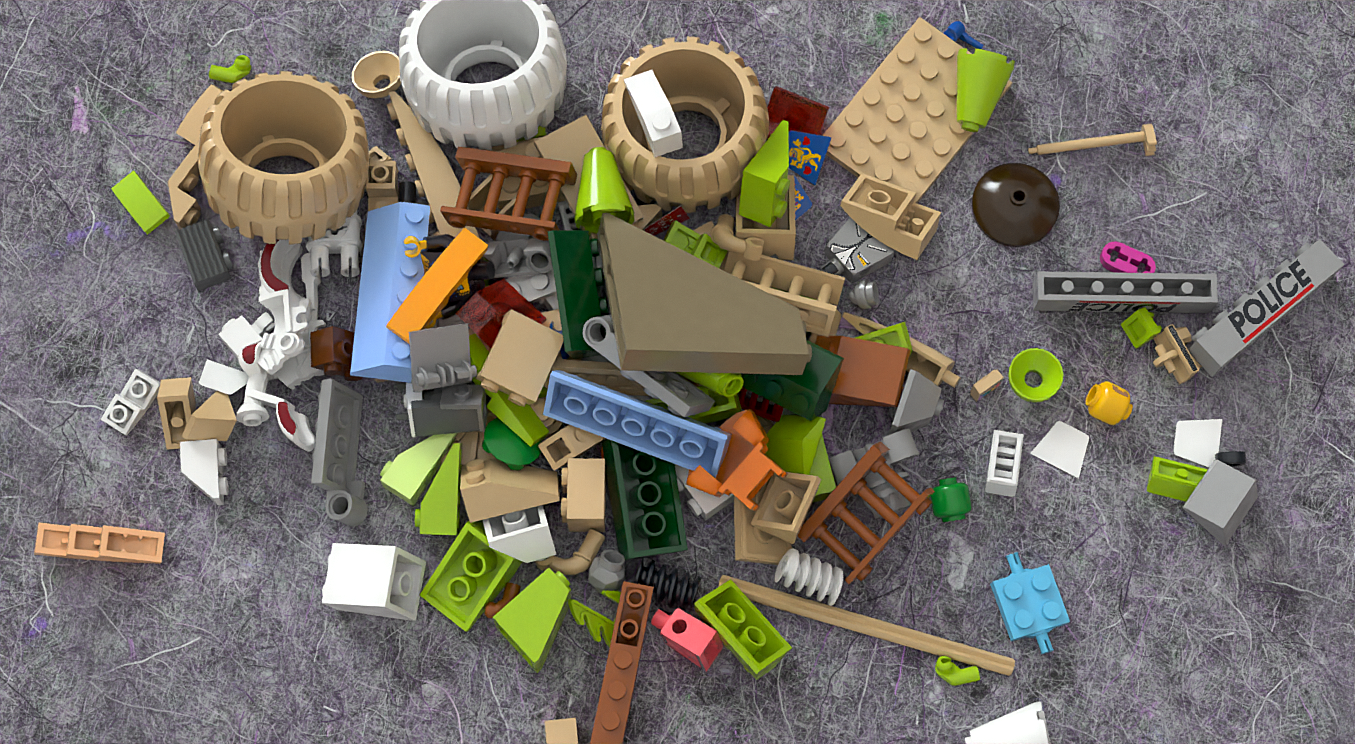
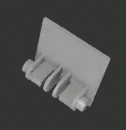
[409,323,477,392]

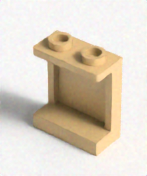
[476,309,564,407]

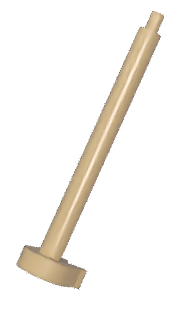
[1028,124,1157,156]

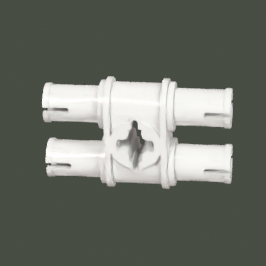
[306,210,363,277]

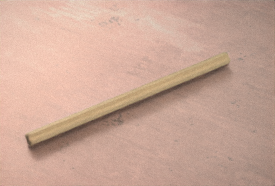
[718,575,1015,676]

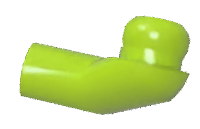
[935,656,980,686]

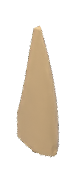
[842,312,961,388]

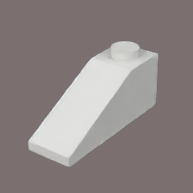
[624,70,683,158]

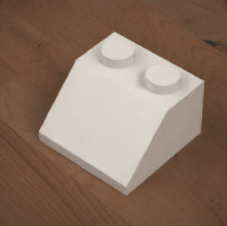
[483,505,557,563]

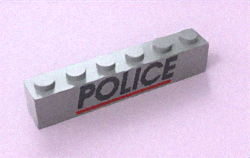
[1188,239,1345,377]
[1032,271,1218,313]

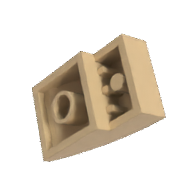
[840,173,941,260]

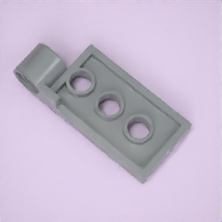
[583,315,715,417]
[311,379,368,527]

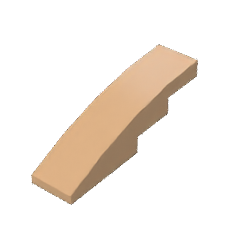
[34,522,165,564]

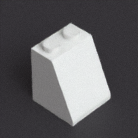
[322,543,426,621]

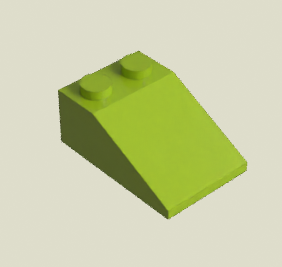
[738,120,790,227]
[419,520,523,632]

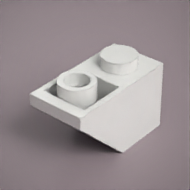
[180,439,229,505]

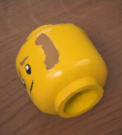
[1085,381,1133,425]

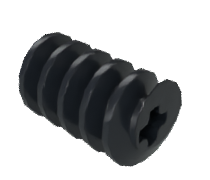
[634,559,701,611]

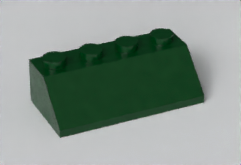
[547,230,609,359]
[741,340,844,421]
[602,439,688,561]

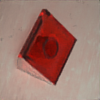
[767,86,830,140]

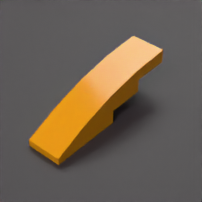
[386,228,488,345]

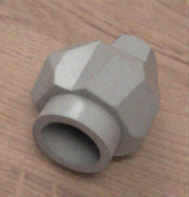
[588,550,626,594]

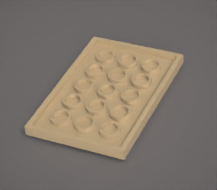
[822,17,1012,203]

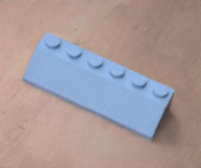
[350,202,430,383]
[543,370,732,478]

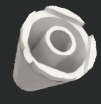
[965,702,1051,744]

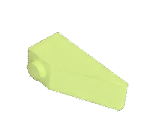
[380,433,458,506]

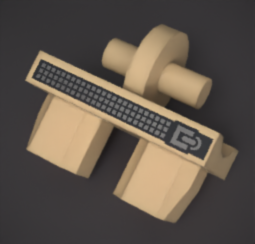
[1153,324,1202,385]

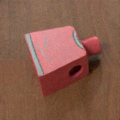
[651,608,724,672]

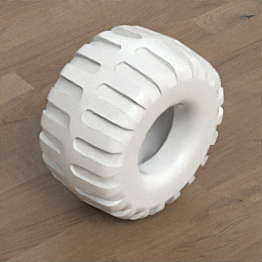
[399,0,567,151]

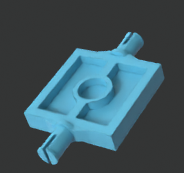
[990,552,1070,654]

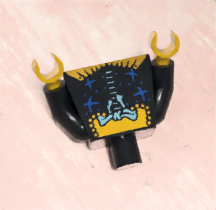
[404,234,495,329]

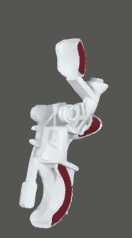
[236,240,326,452]

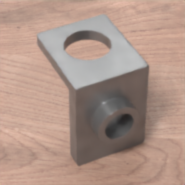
[440,384,488,432]

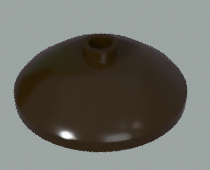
[972,163,1060,247]

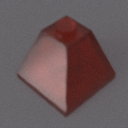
[456,279,546,349]

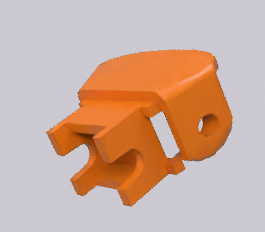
[686,409,788,511]

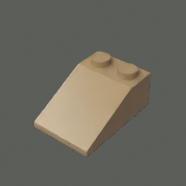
[735,175,796,260]
[460,459,560,523]

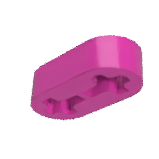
[1100,241,1156,273]

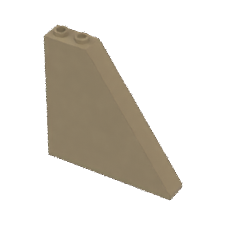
[597,213,812,375]

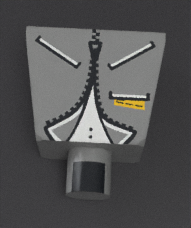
[820,217,894,283]

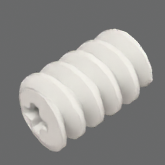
[775,548,843,606]

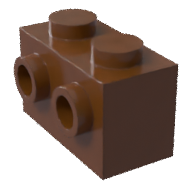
[310,326,362,381]

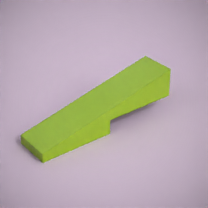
[469,333,549,447]

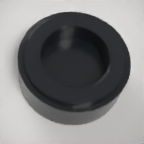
[1215,451,1246,467]

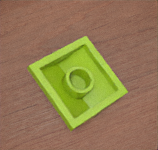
[766,414,826,475]

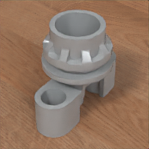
[480,214,552,278]
[829,429,919,520]

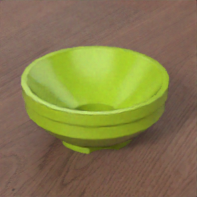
[1008,348,1063,403]

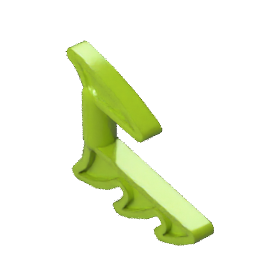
[568,590,621,648]

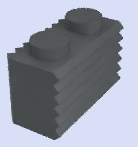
[175,219,234,291]

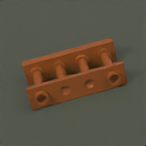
[440,146,578,241]
[798,442,935,584]

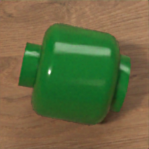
[930,477,972,522]

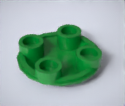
[482,417,542,471]

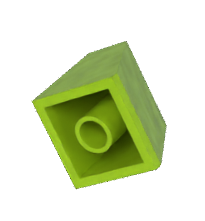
[493,568,572,673]

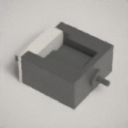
[396,380,489,437]

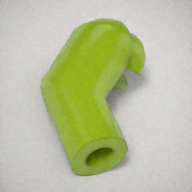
[209,55,252,83]

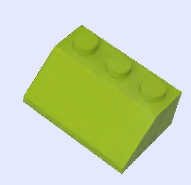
[694,579,792,680]

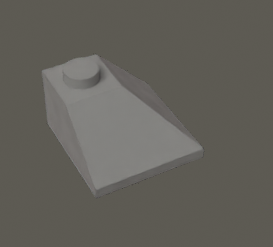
[888,369,944,435]

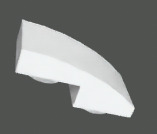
[101,369,160,435]

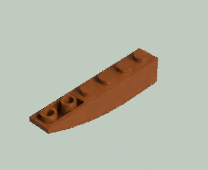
[590,581,654,744]

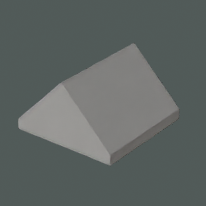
[1182,460,1258,545]

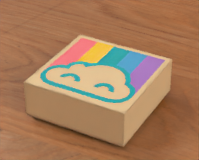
[970,369,1004,402]

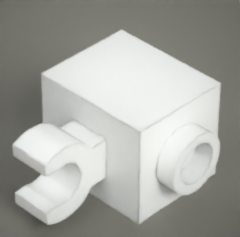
[219,312,275,359]

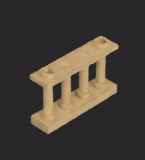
[724,251,845,337]

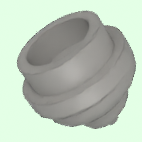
[847,279,879,309]

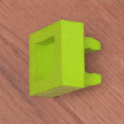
[1120,307,1162,349]

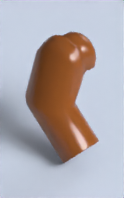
[485,582,521,618]

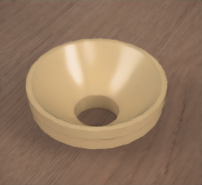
[352,51,401,98]

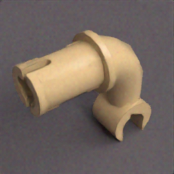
[710,214,764,261]
[535,529,605,575]

